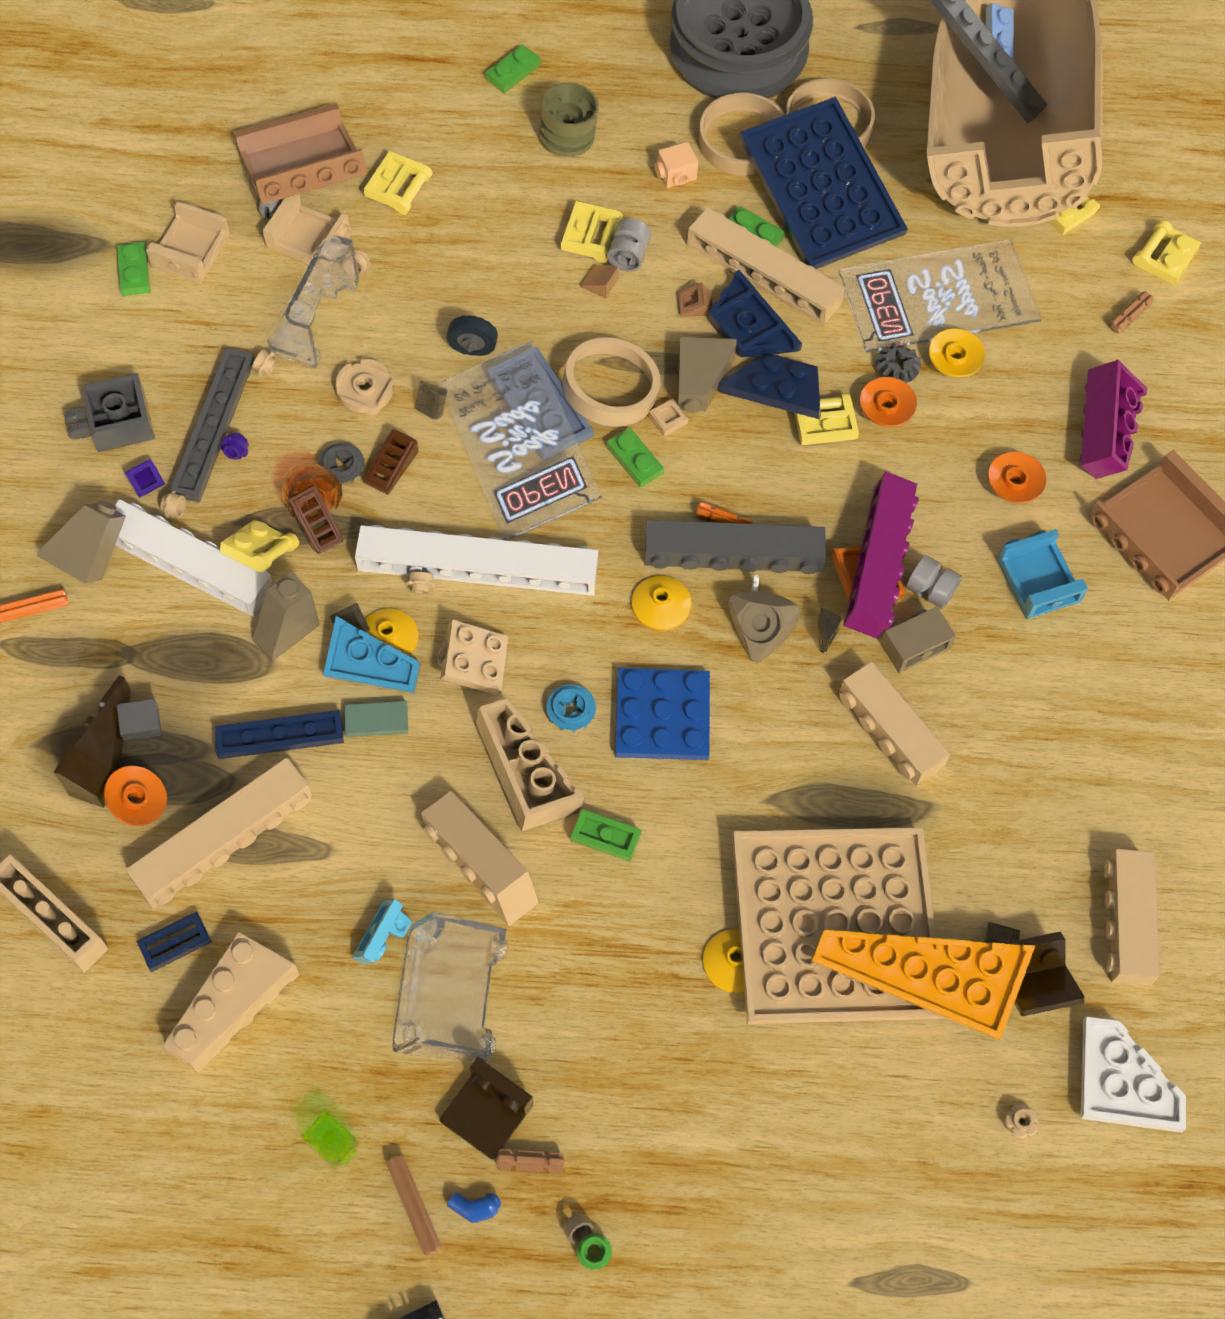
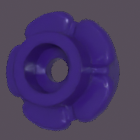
[221,433,249,460]

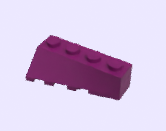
[1080,360,1148,479]

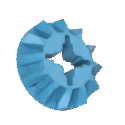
[547,685,596,732]

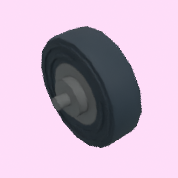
[446,316,498,356]

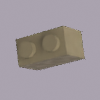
[881,607,956,673]

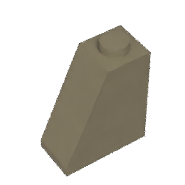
[678,337,737,412]
[37,501,126,583]
[253,571,320,662]

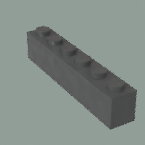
[645,520,826,574]

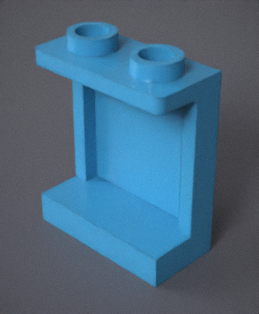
[997,529,1088,619]

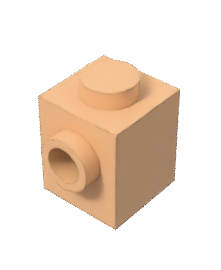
[655,142,698,188]

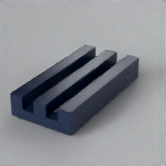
[136,912,212,972]

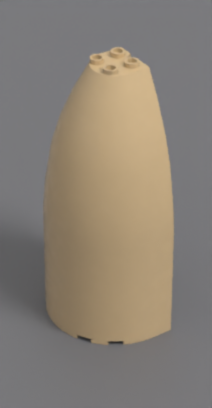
[927,0,1103,227]

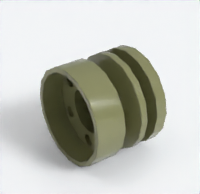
[540,82,599,157]

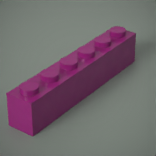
[843,471,919,639]

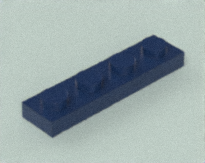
[215,710,344,759]

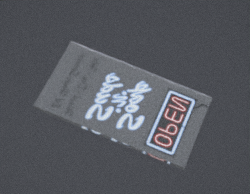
[839,239,1042,353]
[438,341,602,541]

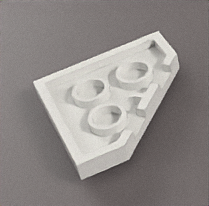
[1080,1017,1186,1133]

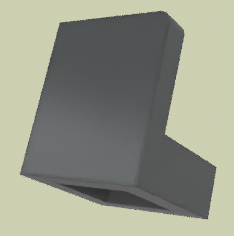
[117,699,162,741]

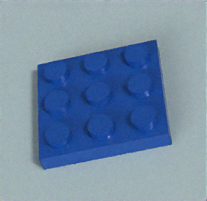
[616,668,710,761]

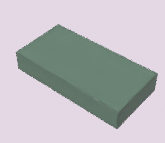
[345,701,408,737]

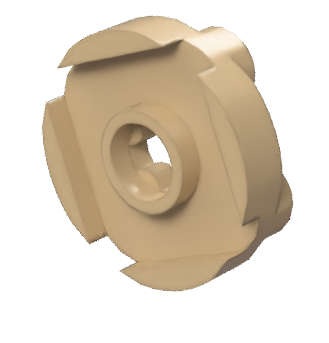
[336,359,394,415]

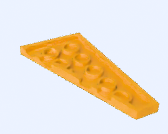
[811,930,1035,1040]

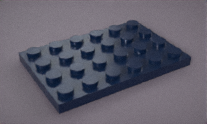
[739,96,908,269]

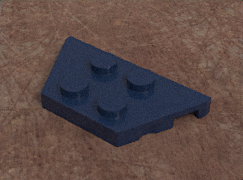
[708,270,802,357]
[718,353,821,419]

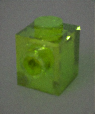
[301,1110,358,1170]

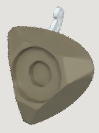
[728,574,800,662]

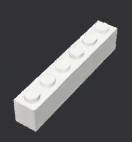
[115,499,273,618]

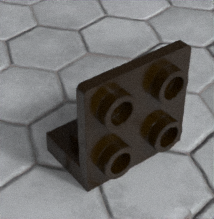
[1005,931,1085,1016]
[439,1057,534,1160]

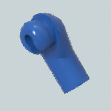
[447,1191,501,1223]

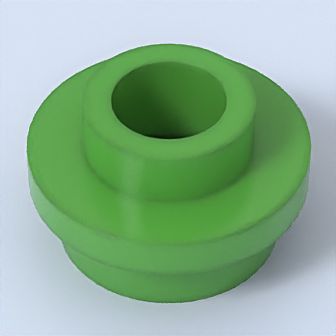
[577,1233,612,1270]

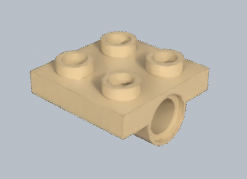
[437,620,508,695]

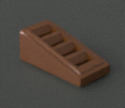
[363,429,419,495]
[287,484,343,554]

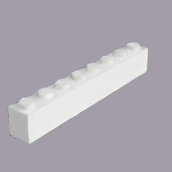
[355,525,599,596]

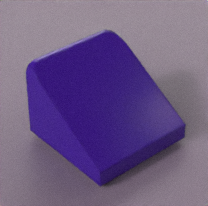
[124,458,165,498]

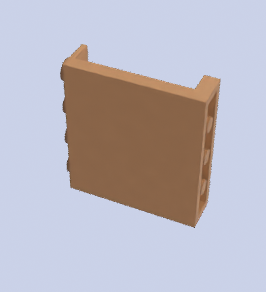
[234,103,367,204]
[1089,450,1225,601]

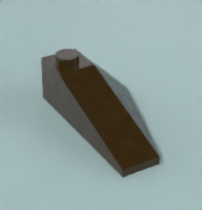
[54,675,131,808]

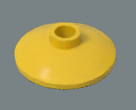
[929,329,985,377]
[631,576,691,630]
[359,609,419,656]
[703,929,744,993]

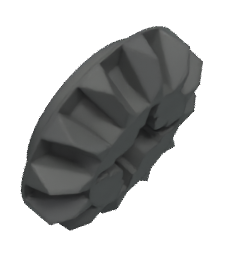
[876,343,921,383]
[318,443,365,486]

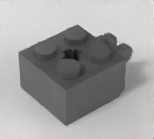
[64,373,155,453]

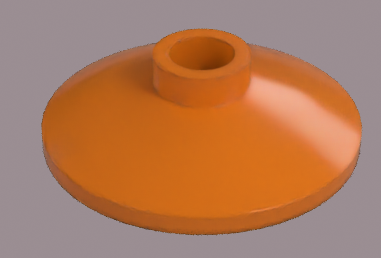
[860,377,917,427]
[988,452,1047,504]
[104,766,167,826]

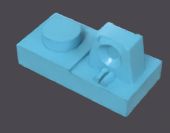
[352,899,412,964]

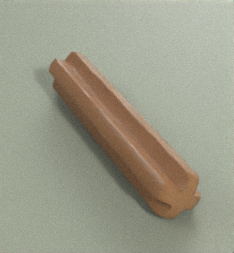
[386,1154,441,1256]

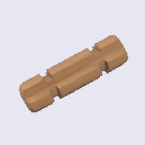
[1109,291,1154,333]
[496,1149,564,1174]

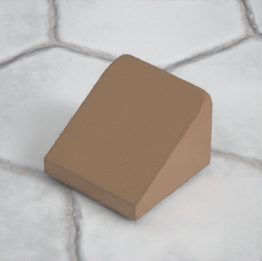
[581,265,619,298]
[678,283,713,317]

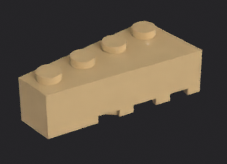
[476,698,585,831]
[421,791,539,926]
[162,932,300,1073]

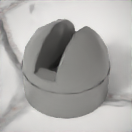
[259,200,282,219]

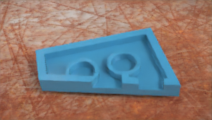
[323,616,421,694]

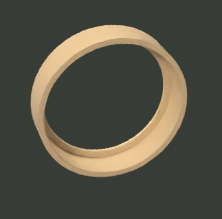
[785,78,875,147]
[699,93,785,176]
[562,337,661,427]

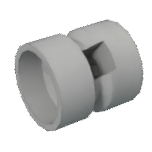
[607,218,651,272]
[906,555,963,609]

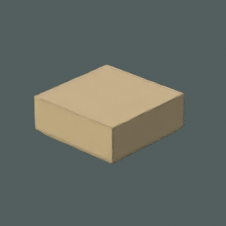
[648,398,688,437]

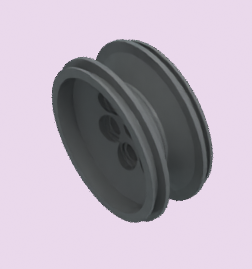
[670,0,813,99]

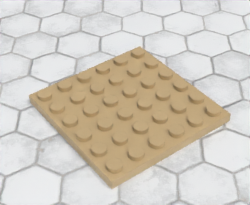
[732,828,944,1024]

